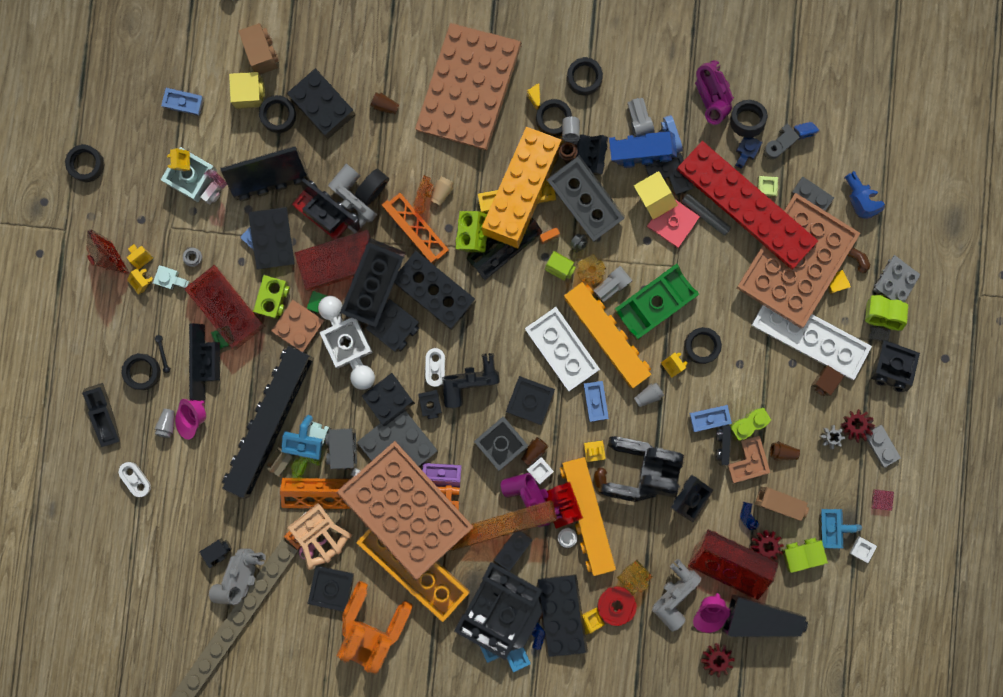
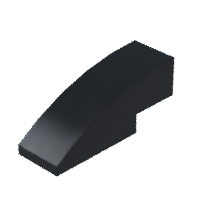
[82,383,120,447]

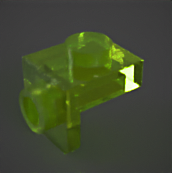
[291,456,321,478]

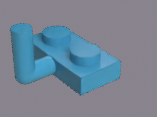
[281,415,323,460]
[821,509,862,548]

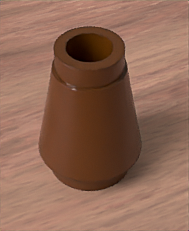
[370,92,399,115]
[559,142,578,164]
[521,437,549,466]
[770,441,800,460]

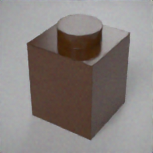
[812,365,844,397]

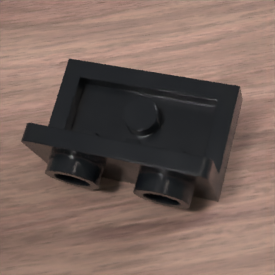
[576,134,608,175]

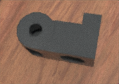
[764,123,800,159]

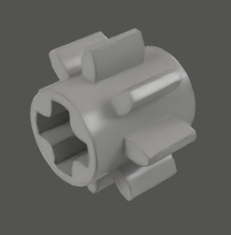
[819,425,845,449]

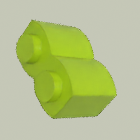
[545,251,576,281]
[865,295,908,331]
[730,408,771,440]
[782,537,828,573]

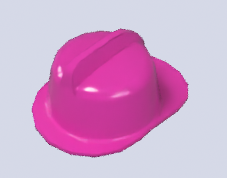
[175,399,206,440]
[693,593,731,633]

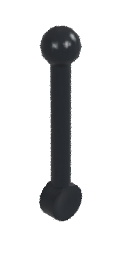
[155,335,170,374]

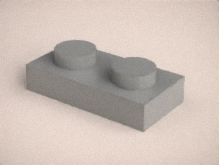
[866,425,901,468]

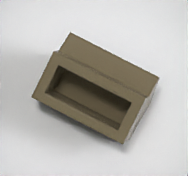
[264,446,294,477]

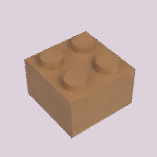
[238,23,279,75]

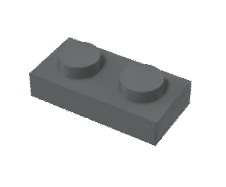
[791,177,834,211]

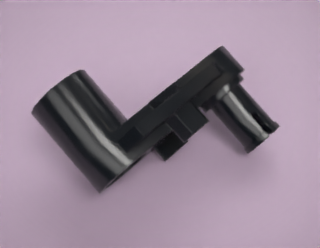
[442,353,500,408]

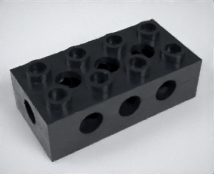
[394,251,476,330]

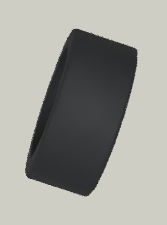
[567,57,603,96]
[259,95,296,133]
[536,99,572,137]
[730,99,768,138]
[65,144,104,182]
[355,168,389,205]
[684,327,722,364]
[121,353,161,390]

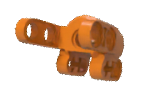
[336,581,412,674]

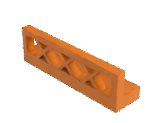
[382,193,449,264]
[280,478,351,509]

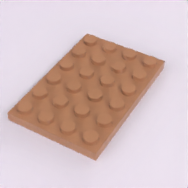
[415,23,522,151]
[736,193,860,329]
[337,441,473,581]

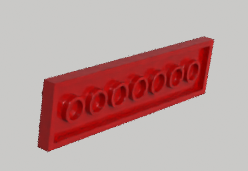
[676,141,818,270]

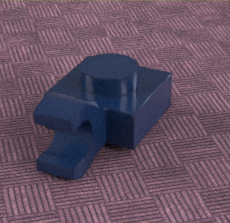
[735,137,762,169]

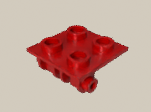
[545,482,583,529]

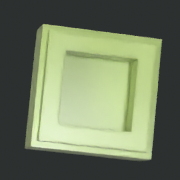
[758,176,778,197]

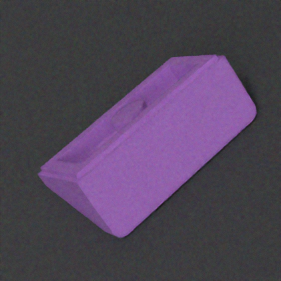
[422,463,461,487]

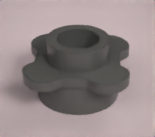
[570,233,588,253]

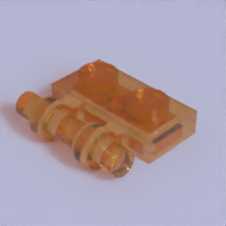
[413,175,434,214]

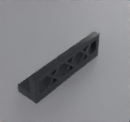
[466,218,543,280]

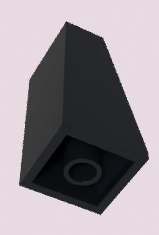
[722,594,808,637]

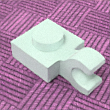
[153,265,189,290]

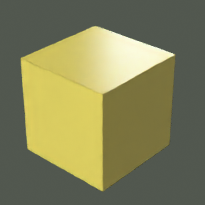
[229,72,265,109]
[634,171,678,220]

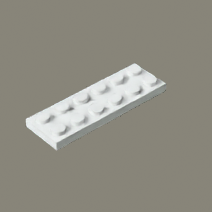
[751,305,872,380]

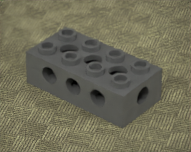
[547,155,625,242]

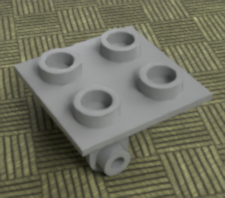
[874,255,920,302]

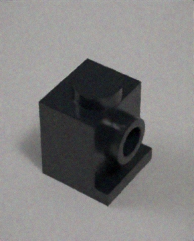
[418,390,442,420]
[199,538,232,568]

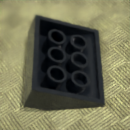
[220,146,309,202]

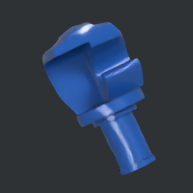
[844,171,885,219]

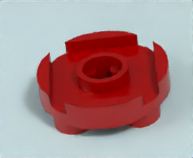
[597,586,637,626]

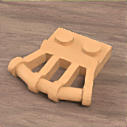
[287,504,352,570]

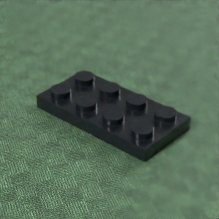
[538,574,588,657]

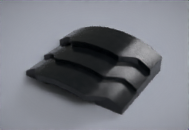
[454,562,542,660]

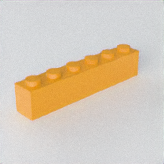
[563,282,651,389]
[559,457,616,576]

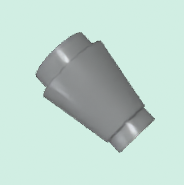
[634,382,664,407]
[154,409,175,438]

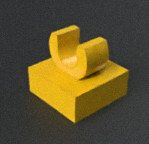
[167,148,190,171]
[127,244,153,270]
[127,269,153,295]
[661,353,687,378]
[584,440,606,462]

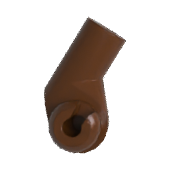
[847,247,871,274]
[594,468,607,488]

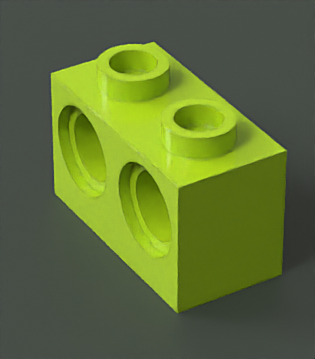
[456,211,487,253]
[253,275,290,320]

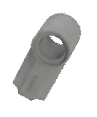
[627,98,654,137]
[562,116,580,147]
[593,266,633,303]

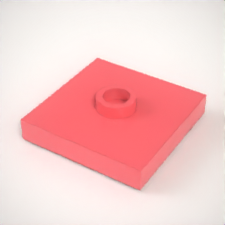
[647,200,700,248]

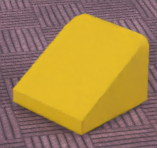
[527,83,540,110]
[828,270,851,294]
[583,608,605,635]

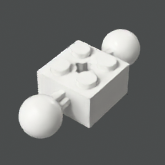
[318,296,375,390]

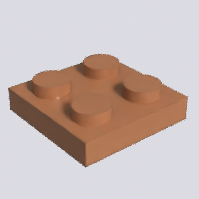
[272,300,325,353]

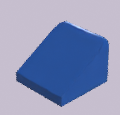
[794,122,819,140]

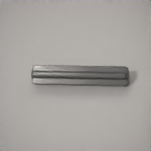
[682,194,731,235]

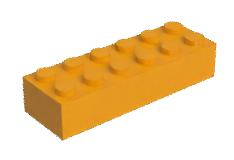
[482,127,562,248]
[356,529,470,622]

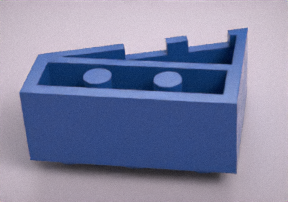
[609,131,677,168]

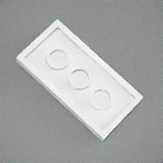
[525,307,600,392]

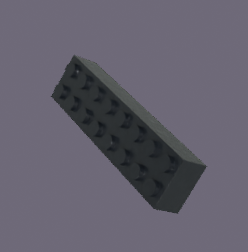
[222,346,314,498]

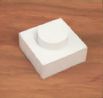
[201,182,221,205]
[527,457,554,484]
[849,536,877,563]

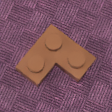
[727,436,771,483]

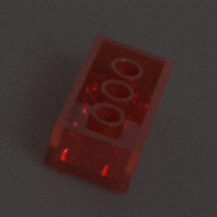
[295,230,371,292]
[184,265,266,350]
[688,529,779,600]

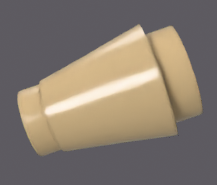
[431,176,454,206]

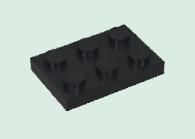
[248,207,295,269]

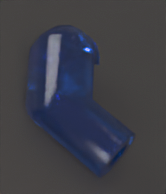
[740,502,759,530]
[531,622,545,650]

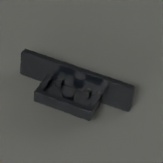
[300,178,360,234]
[189,323,220,401]

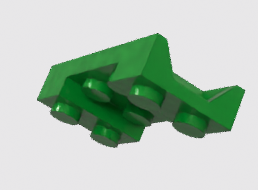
[614,264,699,340]

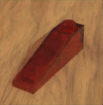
[86,229,130,275]

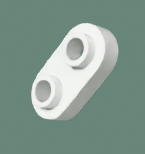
[425,348,445,387]
[119,462,151,497]

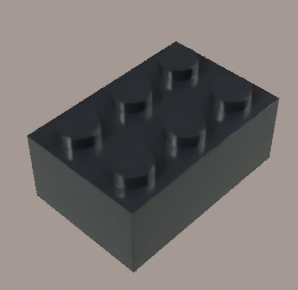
[287,68,355,140]

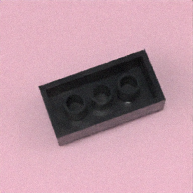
[340,237,406,327]

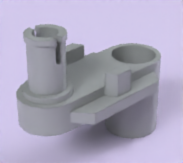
[328,164,377,235]
[209,548,266,605]
[652,559,701,631]

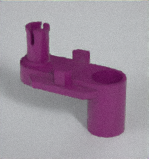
[695,60,734,125]
[501,473,564,527]

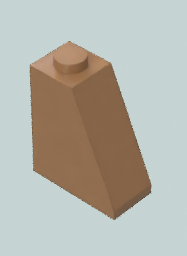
[754,487,809,521]

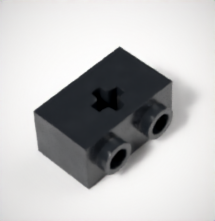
[494,528,533,572]

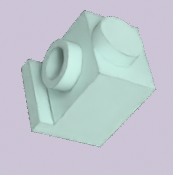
[307,421,331,446]

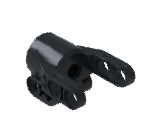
[599,436,684,502]

